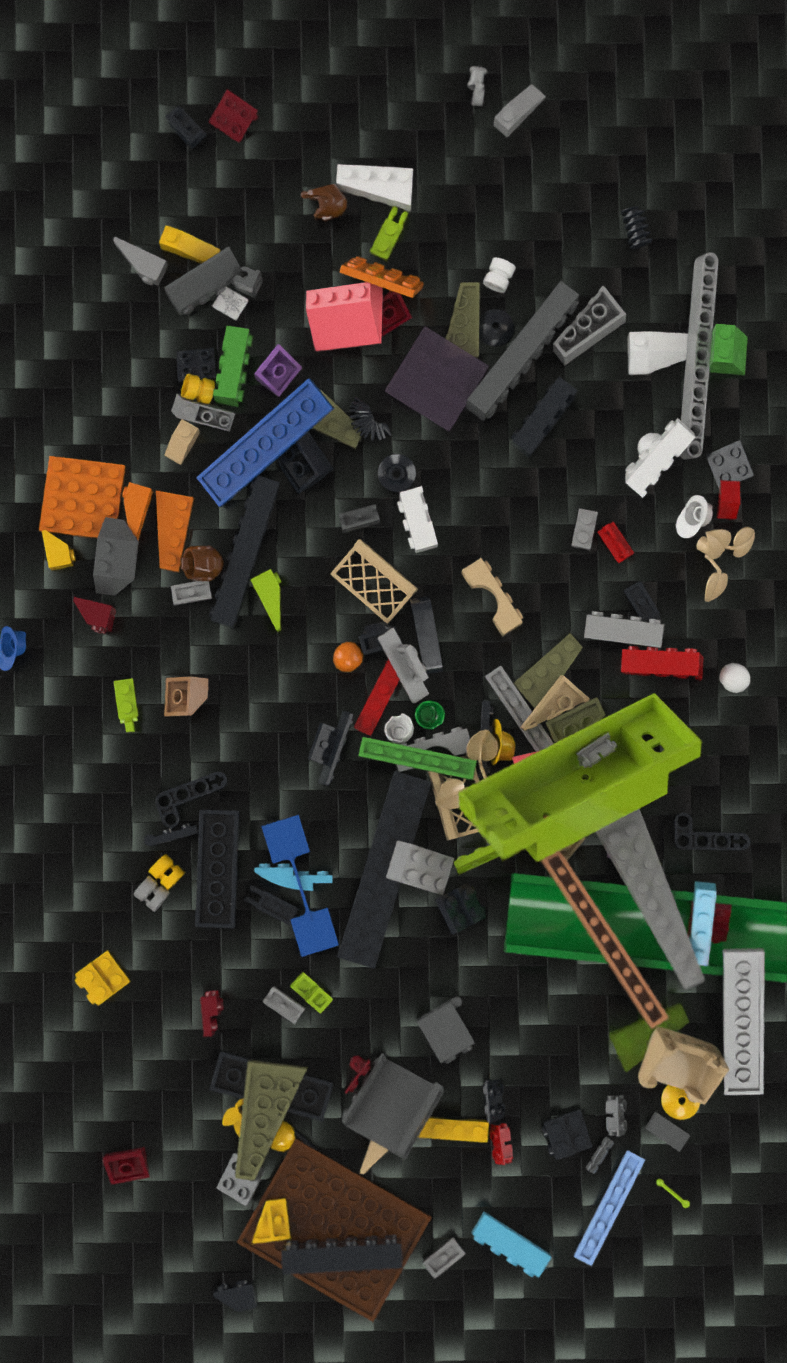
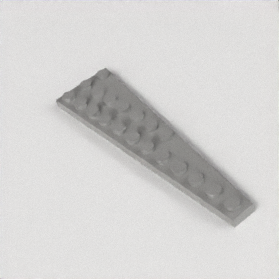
[595,809,704,990]

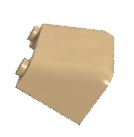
[638,1026,730,1105]

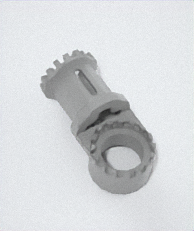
[467,66,487,106]

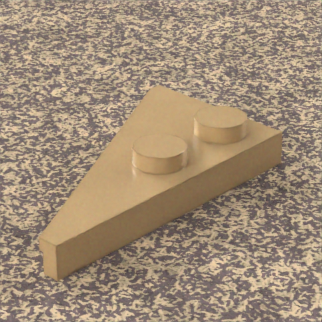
[520,675,590,731]

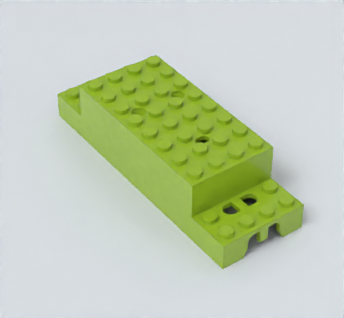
[458,693,701,862]

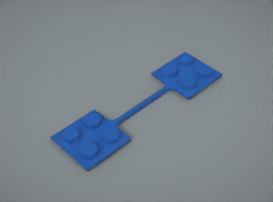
[261,815,339,957]

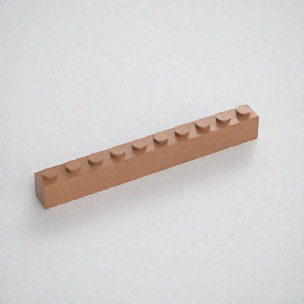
[541,850,669,1028]

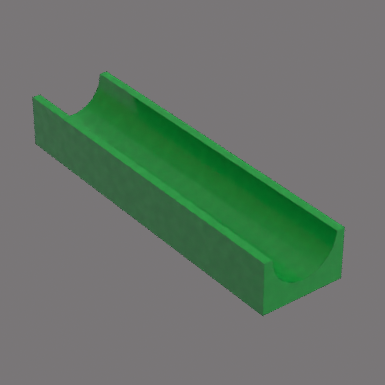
[504,874,787,982]

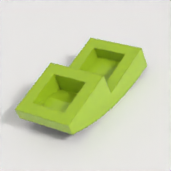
[290,972,333,1014]

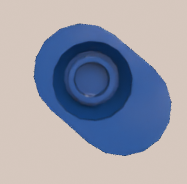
[0,626,26,671]

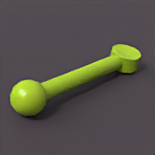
[656,1179,690,1208]

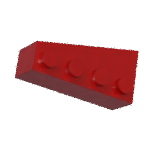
[621,646,704,680]

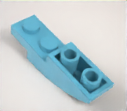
[254,864,333,891]

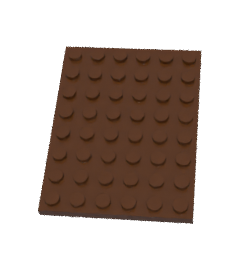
[237,1138,431,1322]

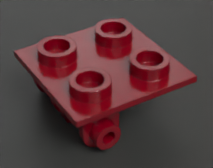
[209,89,258,143]
[345,1055,371,1094]

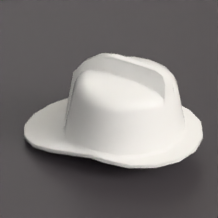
[676,495,713,538]

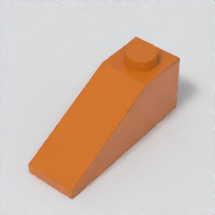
[122,482,153,540]

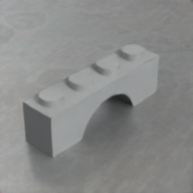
[397,726,470,773]

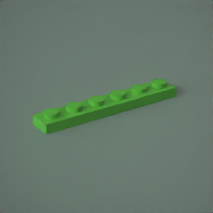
[359,737,476,780]

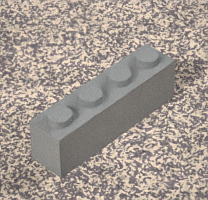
[584,611,665,648]

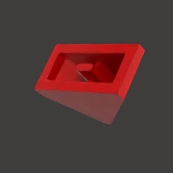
[717,480,740,519]

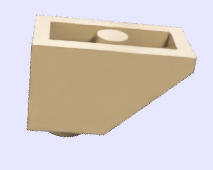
[165,419,200,465]

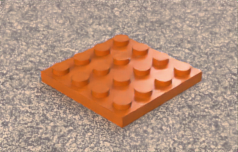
[339,256,424,298]
[39,456,126,539]

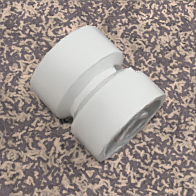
[483,257,516,293]

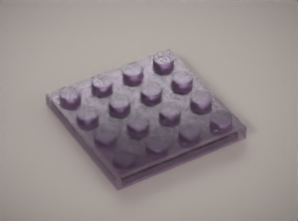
[385,327,489,431]

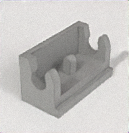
[263,986,305,1024]

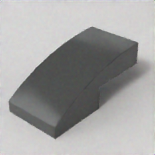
[645,1112,690,1152]

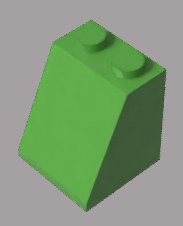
[709,324,748,375]

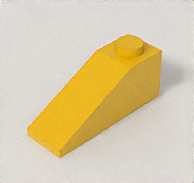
[159,225,221,263]

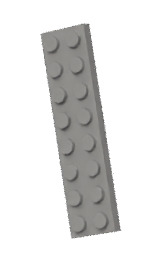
[723,948,764,1095]

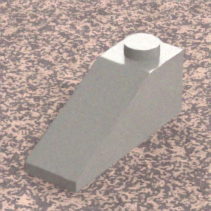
[494,84,545,137]
[114,237,168,285]

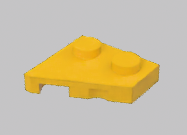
[252,1198,291,1244]

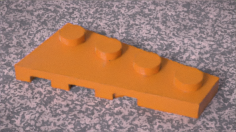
[156,491,194,572]

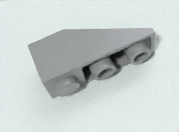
[172,394,235,431]

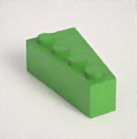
[213,326,253,407]

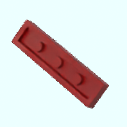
[354,659,400,737]

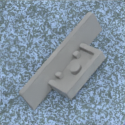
[378,628,429,703]

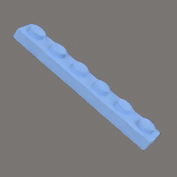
[574,1150,645,1266]

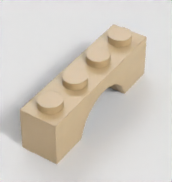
[461,558,523,636]

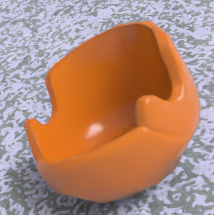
[333,642,363,672]

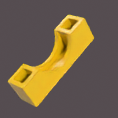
[418,1116,489,1142]

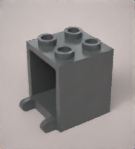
[417,996,475,1064]

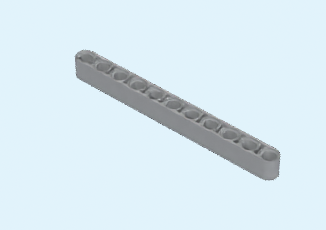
[680,253,718,460]

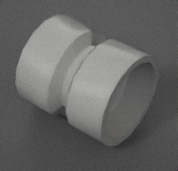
[133,876,170,912]

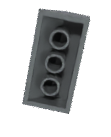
[164,247,244,316]

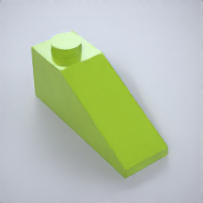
[250,569,281,632]

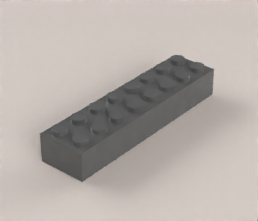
[466,281,579,421]

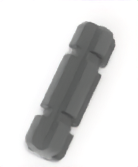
[586,1137,614,1173]

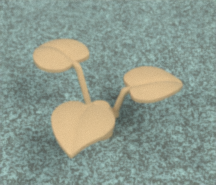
[696,527,755,602]
[435,730,498,809]

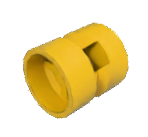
[181,374,215,404]
[148,854,185,890]

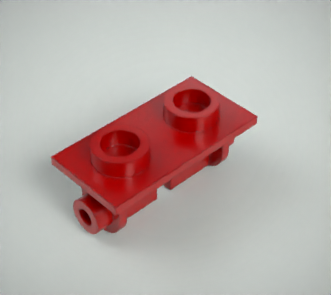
[598,522,634,564]
[490,1123,513,1165]

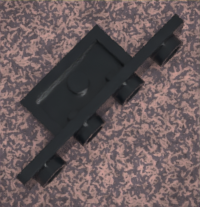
[308,711,353,786]

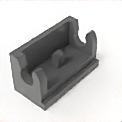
[233,267,262,298]
[338,505,380,533]

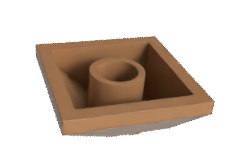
[164,677,208,716]

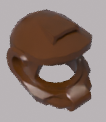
[301,184,347,221]
[180,545,223,581]

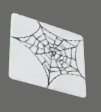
[213,287,248,320]

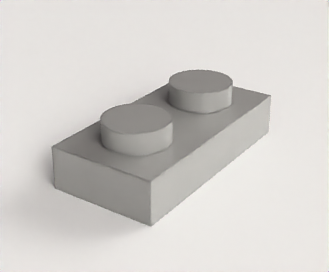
[571,508,598,550]
[171,581,212,605]
[422,1238,465,1279]

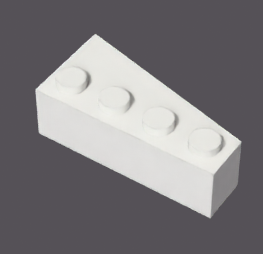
[336,164,413,212]

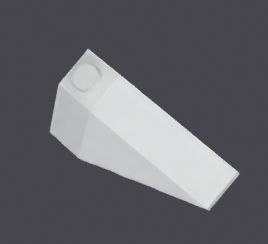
[627,332,701,375]

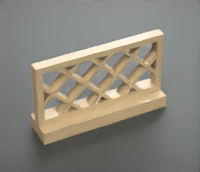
[331,539,418,624]
[428,755,479,841]

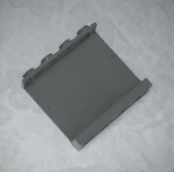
[342,1054,444,1159]

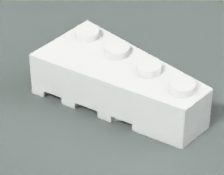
[625,418,695,498]

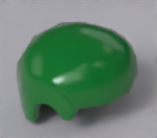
[415,700,445,729]

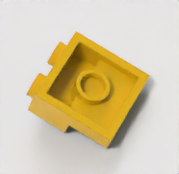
[75,951,131,1006]

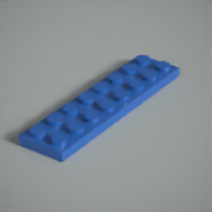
[196,378,334,507]

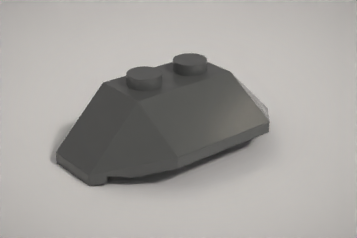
[93,517,139,596]

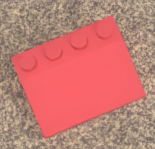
[306,282,383,352]

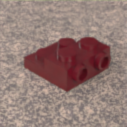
[687,901,731,944]
[200,990,224,1037]

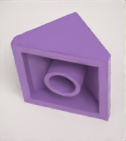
[254,344,302,397]

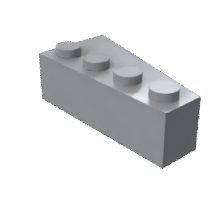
[553,286,626,365]

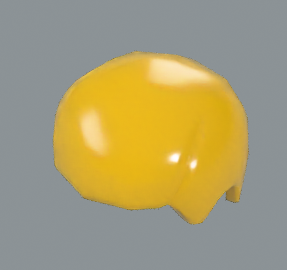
[270,1121,296,1152]

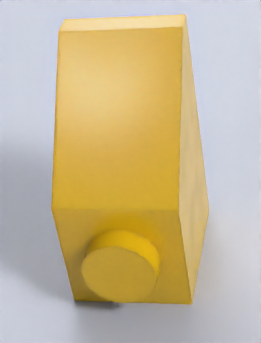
[42,530,76,570]

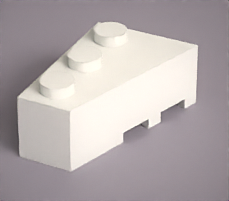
[397,486,438,553]

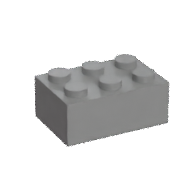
[386,840,454,895]

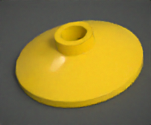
[661,1085,700,1120]

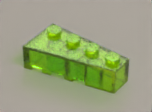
[608,1003,689,1072]

